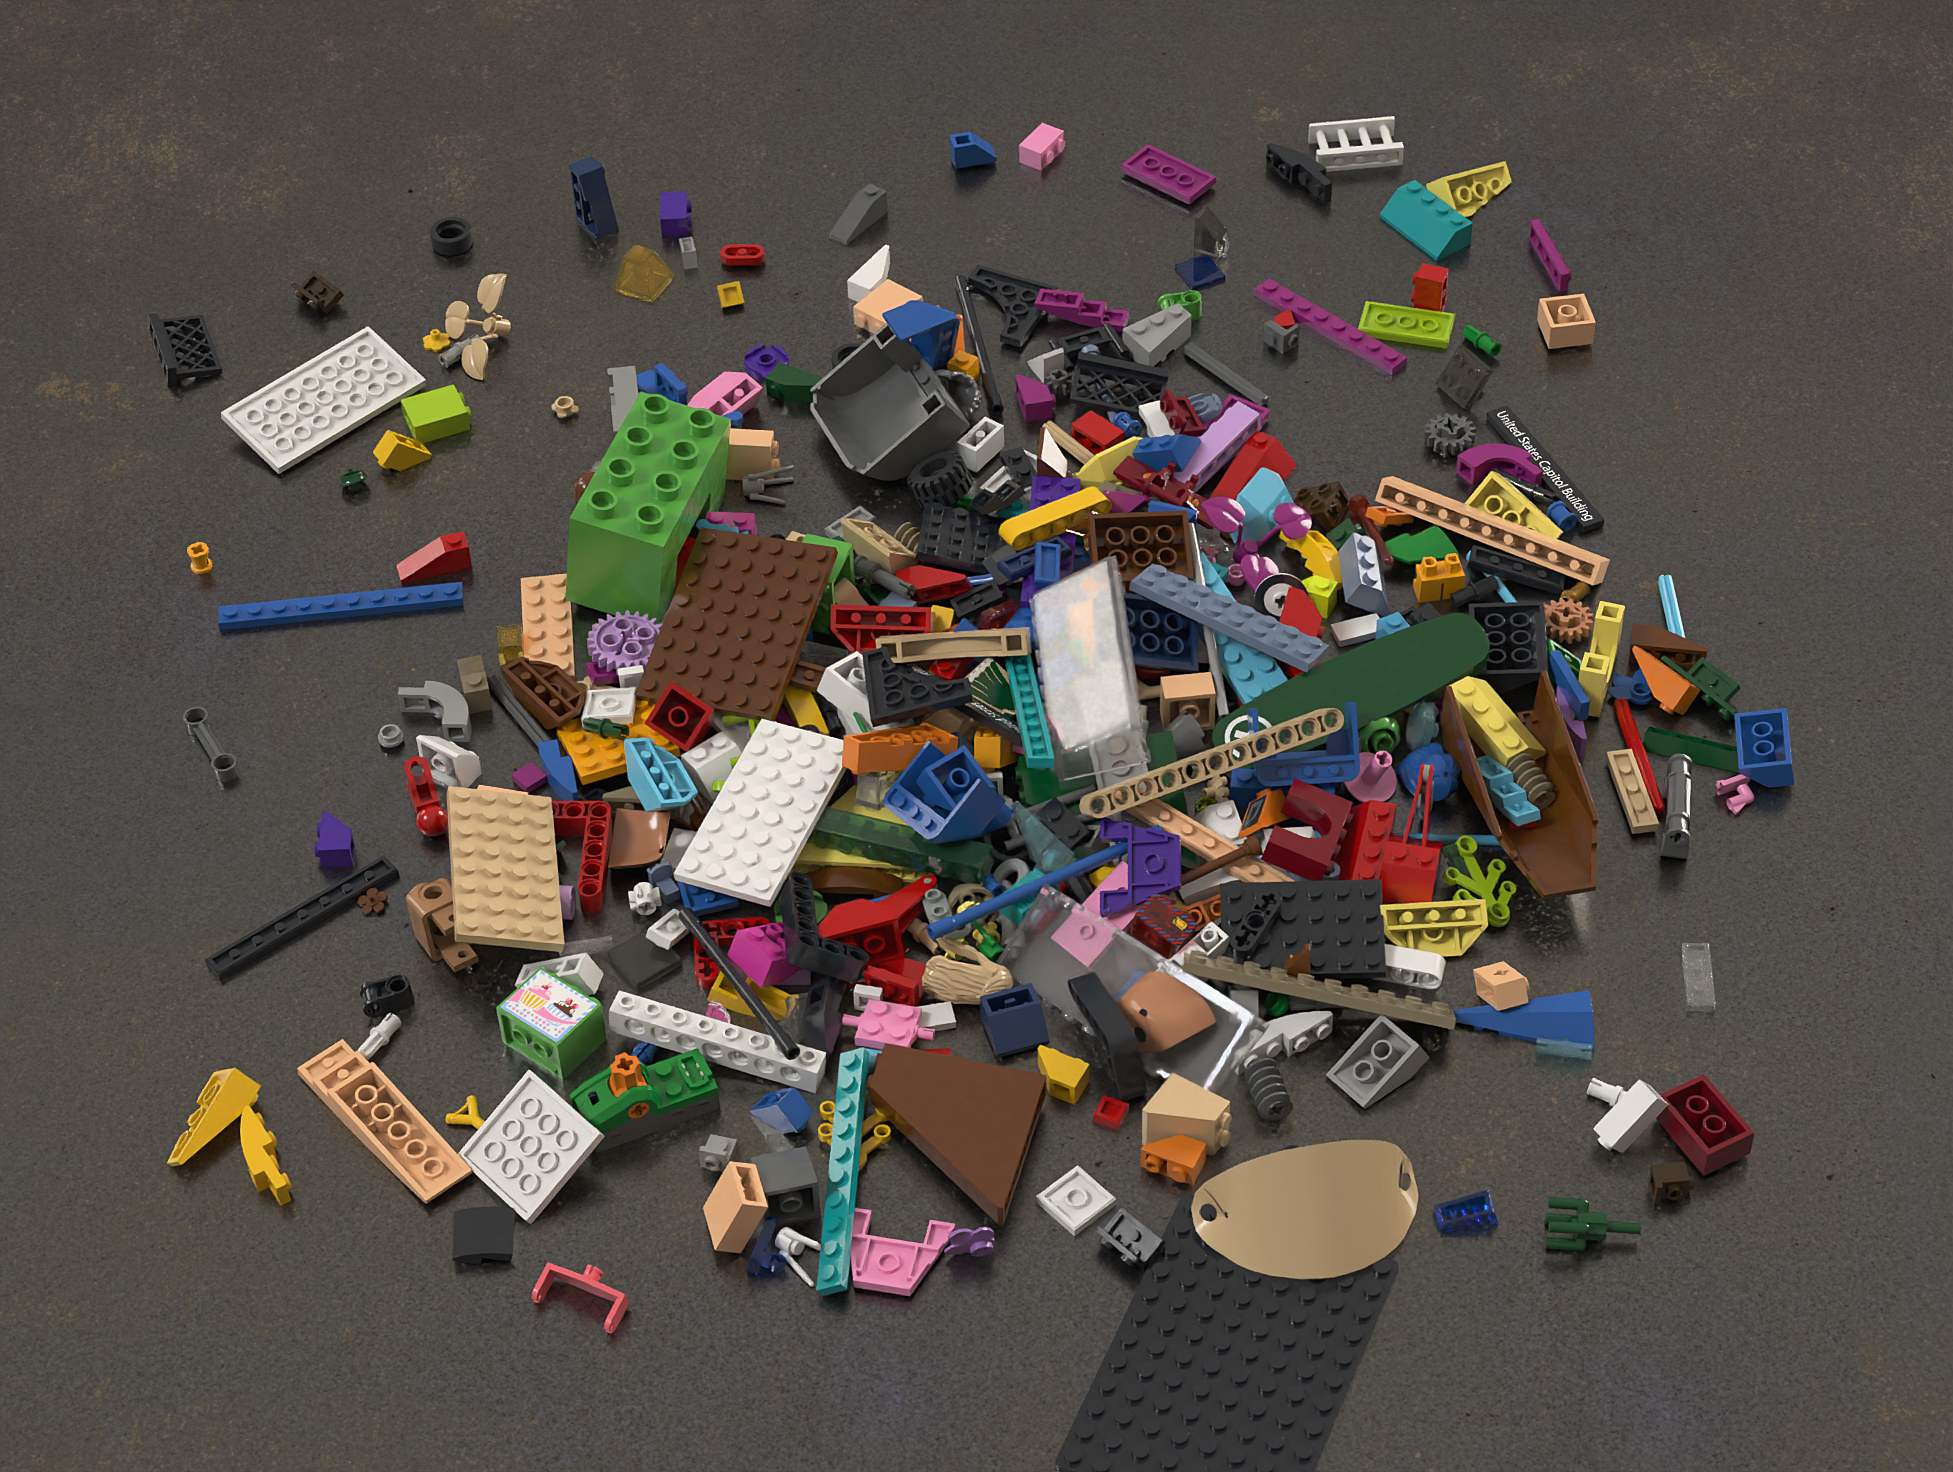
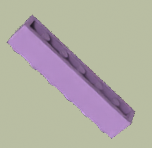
[1149,401,1261,498]

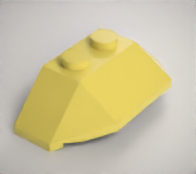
[1072,436,1142,491]
[1380,899,1488,957]

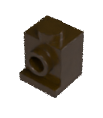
[1648,1162,1694,1205]

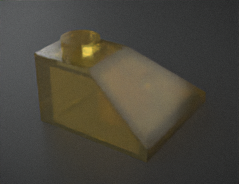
[614,244,675,302]

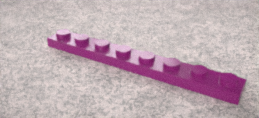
[1254,279,1407,375]

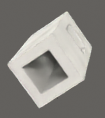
[1593,1080,1669,1153]

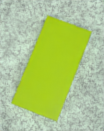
[1358,301,1455,349]

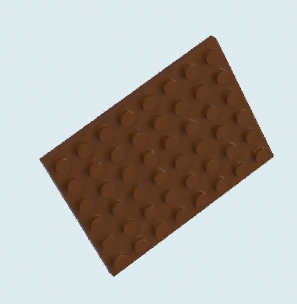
[634,527,838,722]

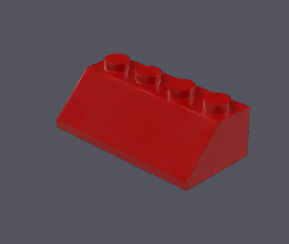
[1332,800,1397,880]

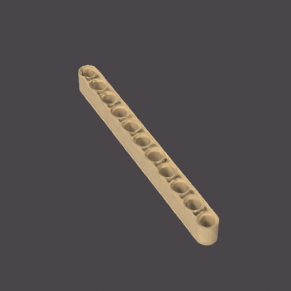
[1079,708,1344,818]

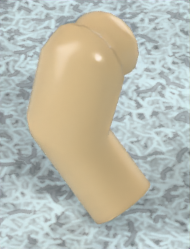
[1131,678,1160,700]

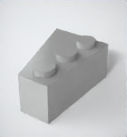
[1122,303,1191,367]
[607,366,639,438]

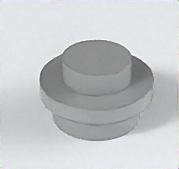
[378,724,404,747]

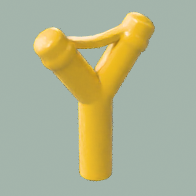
[446,1095,485,1129]

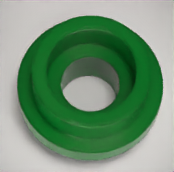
[1264,991,1290,1017]

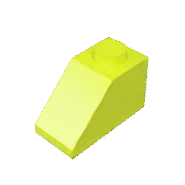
[1301,575,1338,619]

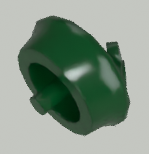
[339,468,368,492]

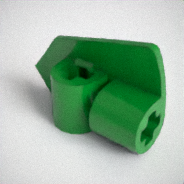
[1384,526,1459,565]

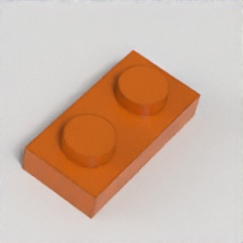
[1365,506,1415,527]

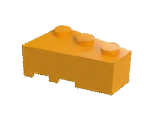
[974,726,1020,772]

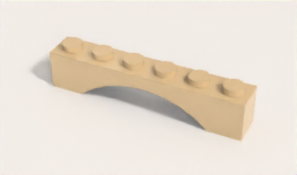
[876,627,1031,663]

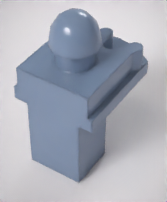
[646,860,680,905]

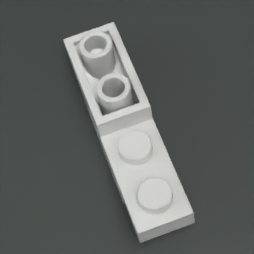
[1232,1011,1333,1075]

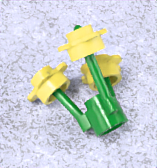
[944,901,1006,965]

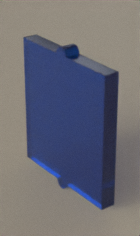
[1175,254,1226,290]

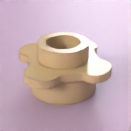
[552,396,579,418]

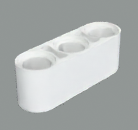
[1373,944,1446,989]

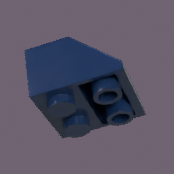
[980,983,1049,1058]

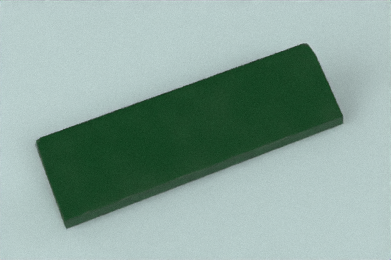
[1643,726,1740,774]

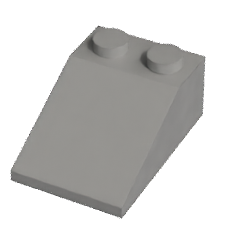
[1326,1014,1430,1109]

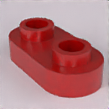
[720,244,765,266]

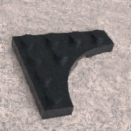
[968,265,1059,348]
[862,647,973,727]

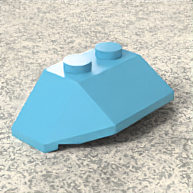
[1230,468,1294,547]
[624,737,698,812]

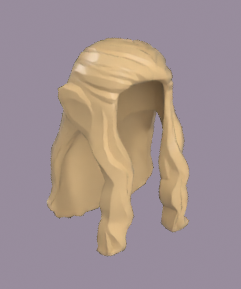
[922,937,1013,1004]

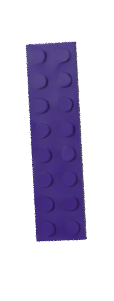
[1020,476,1080,611]

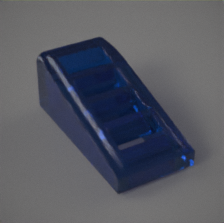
[1433,1190,1498,1232]

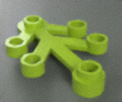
[1442,835,1516,927]

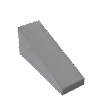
[679,237,698,269]

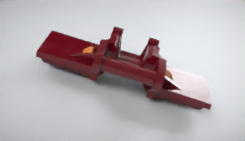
[1113,455,1214,530]

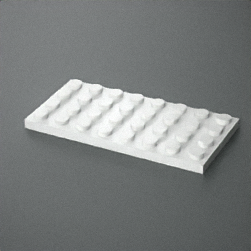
[221,326,426,474]
[673,719,846,907]

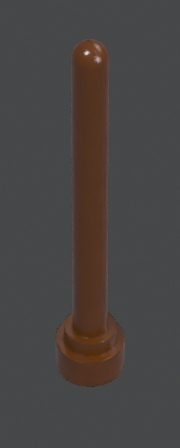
[1181,835,1263,887]

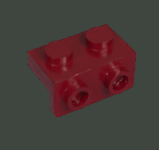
[1160,389,1205,437]

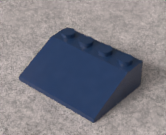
[1093,590,1198,673]

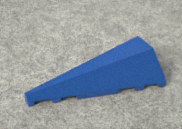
[1453,990,1595,1053]

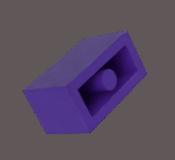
[660,191,692,237]

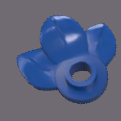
[1607,668,1653,705]

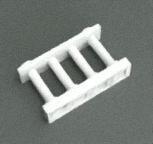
[1308,116,1404,172]

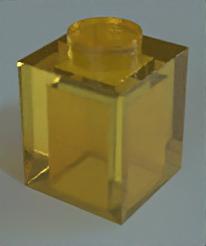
[496,624,524,665]

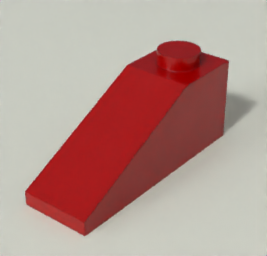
[396,531,472,584]
[896,565,974,605]

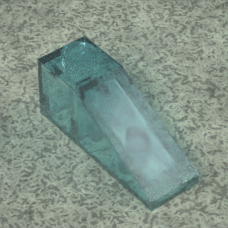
[1011,801,1075,875]

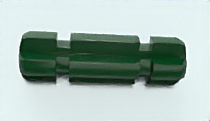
[1441,843,1471,892]

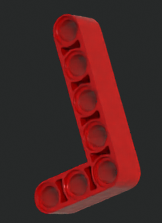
[552,801,614,914]

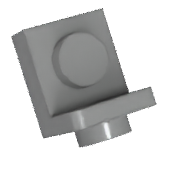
[699,1134,738,1172]

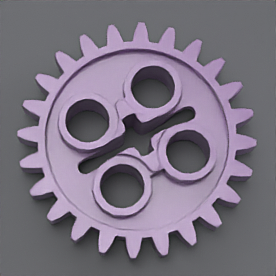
[587,610,662,675]

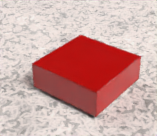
[1093,1095,1129,1130]

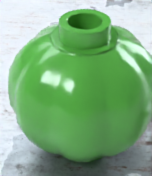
[1358,716,1400,754]

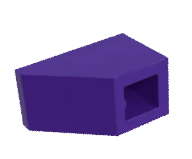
[314,812,355,868]

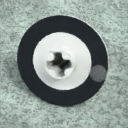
[1254,573,1308,622]

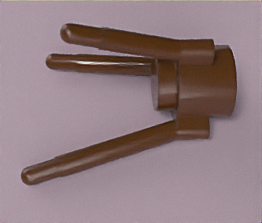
[673,792,709,832]

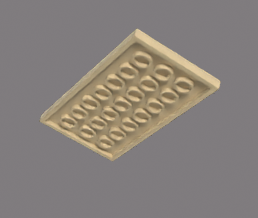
[447,786,564,952]

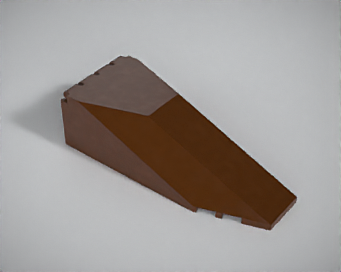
[1440,671,1599,899]

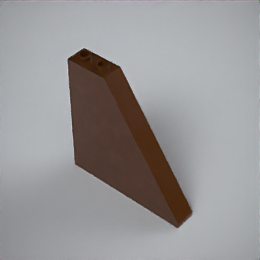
[866,1043,1047,1225]

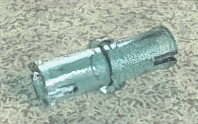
[1535,1037,1593,1061]

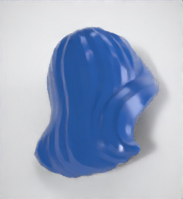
[1394,742,1460,802]

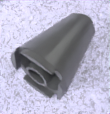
[1161,711,1211,761]

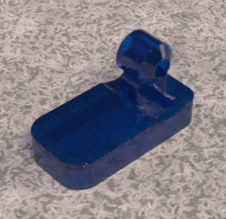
[746,1215,787,1274]

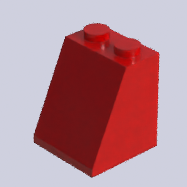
[644,681,714,752]

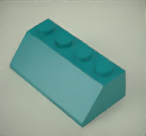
[1380,180,1473,261]

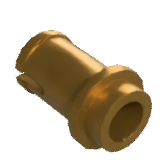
[1560,581,1590,604]

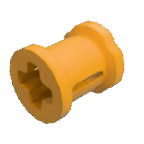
[187,542,213,574]

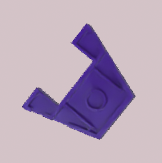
[1100,817,1181,917]

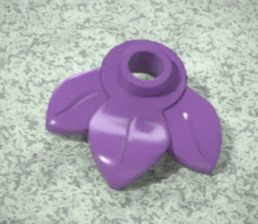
[944,1227,995,1257]

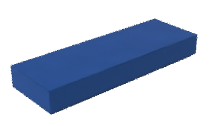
[1548,650,1590,721]

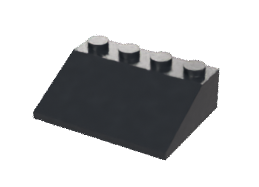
[1469,601,1548,694]

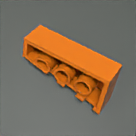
[842,723,958,775]

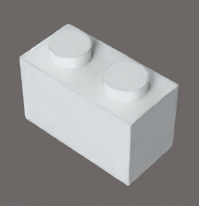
[957,417,1004,472]

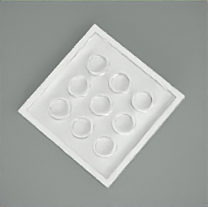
[458,1070,605,1224]

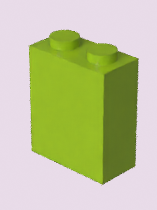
[401,384,472,443]

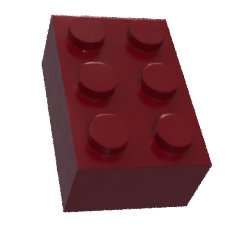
[1655,1074,1754,1175]

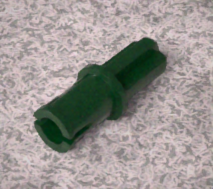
[582,717,629,741]

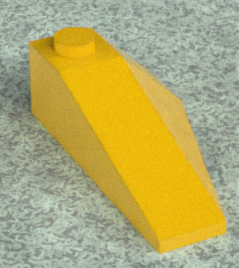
[167,1068,261,1166]

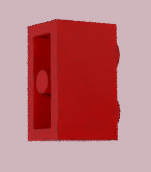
[1411,263,1449,312]
[1071,410,1125,455]

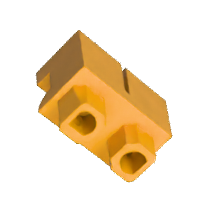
[1413,553,1465,603]

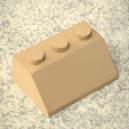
[841,518,919,576]

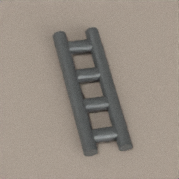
[998,784,1099,851]

